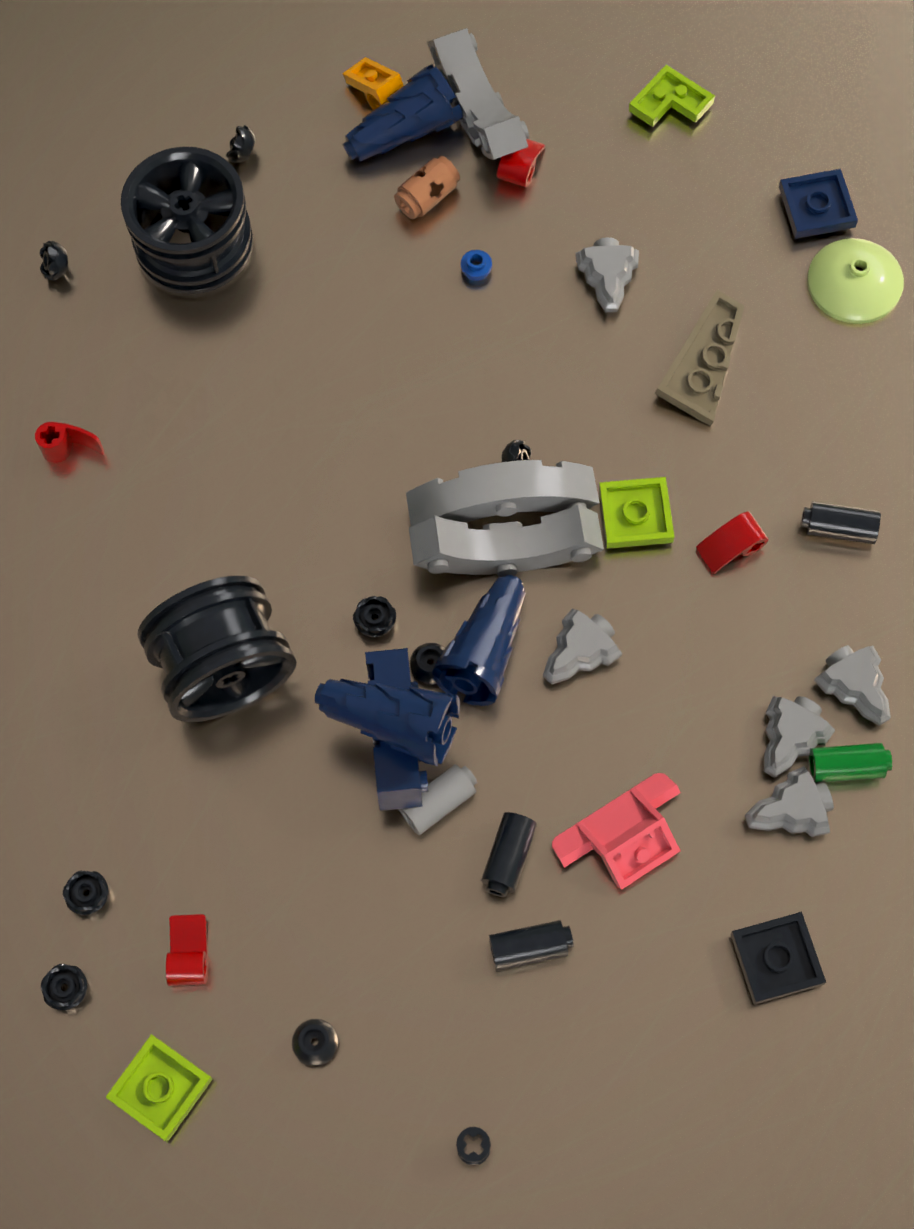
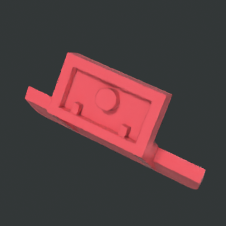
[552,773,681,890]

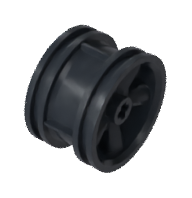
[121,147,253,294]
[137,576,297,722]

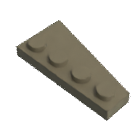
[654,290,745,427]

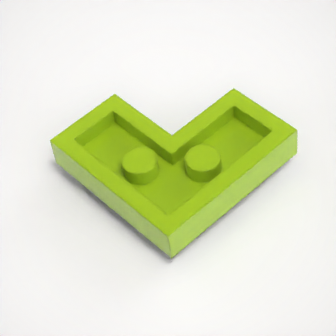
[628,65,715,127]

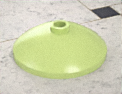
[807,238,904,324]

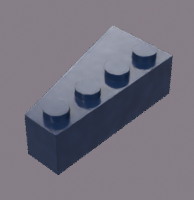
[365,648,428,811]

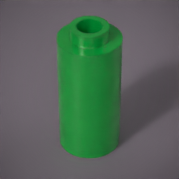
[808,743,892,783]

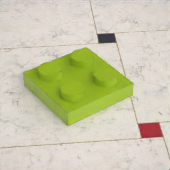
[599,477,675,549]
[106,1034,213,1143]

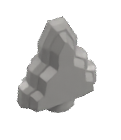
[575,237,639,312]
[543,608,622,684]
[814,645,891,726]
[764,696,835,778]
[745,766,834,837]

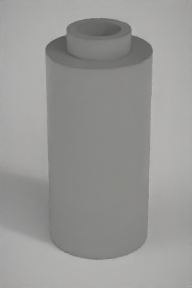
[399,764,477,835]

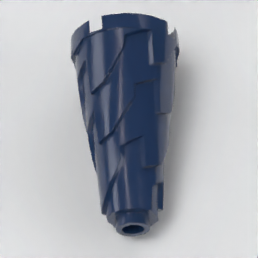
[343,64,463,162]
[432,575,526,706]
[315,679,460,766]

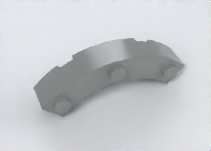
[427,28,529,160]
[406,460,600,526]
[409,505,604,577]

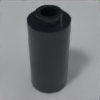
[801,501,881,544]
[481,812,537,897]
[489,920,574,971]

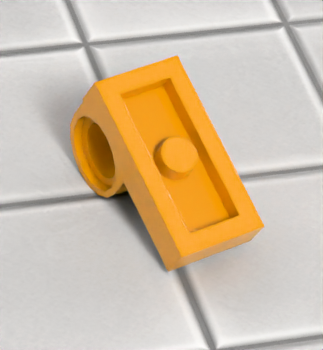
[342,57,404,111]

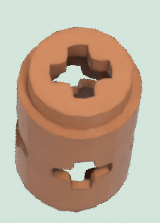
[394,156,460,219]

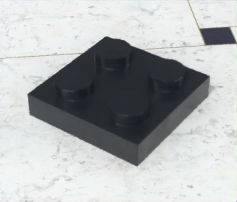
[730,912,826,1005]

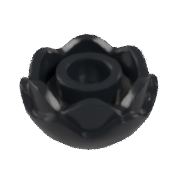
[226,125,256,163]
[39,241,68,280]
[502,440,532,462]
[353,596,396,637]
[409,643,445,685]
[63,870,109,915]
[41,964,88,1010]
[292,1019,339,1066]

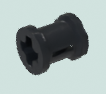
[456,1127,491,1165]

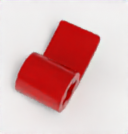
[497,139,545,188]
[35,422,104,463]
[696,511,769,574]
[166,914,207,986]

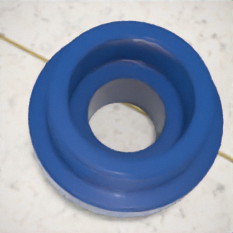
[461,250,492,281]

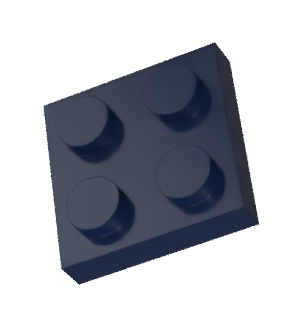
[779,168,858,239]

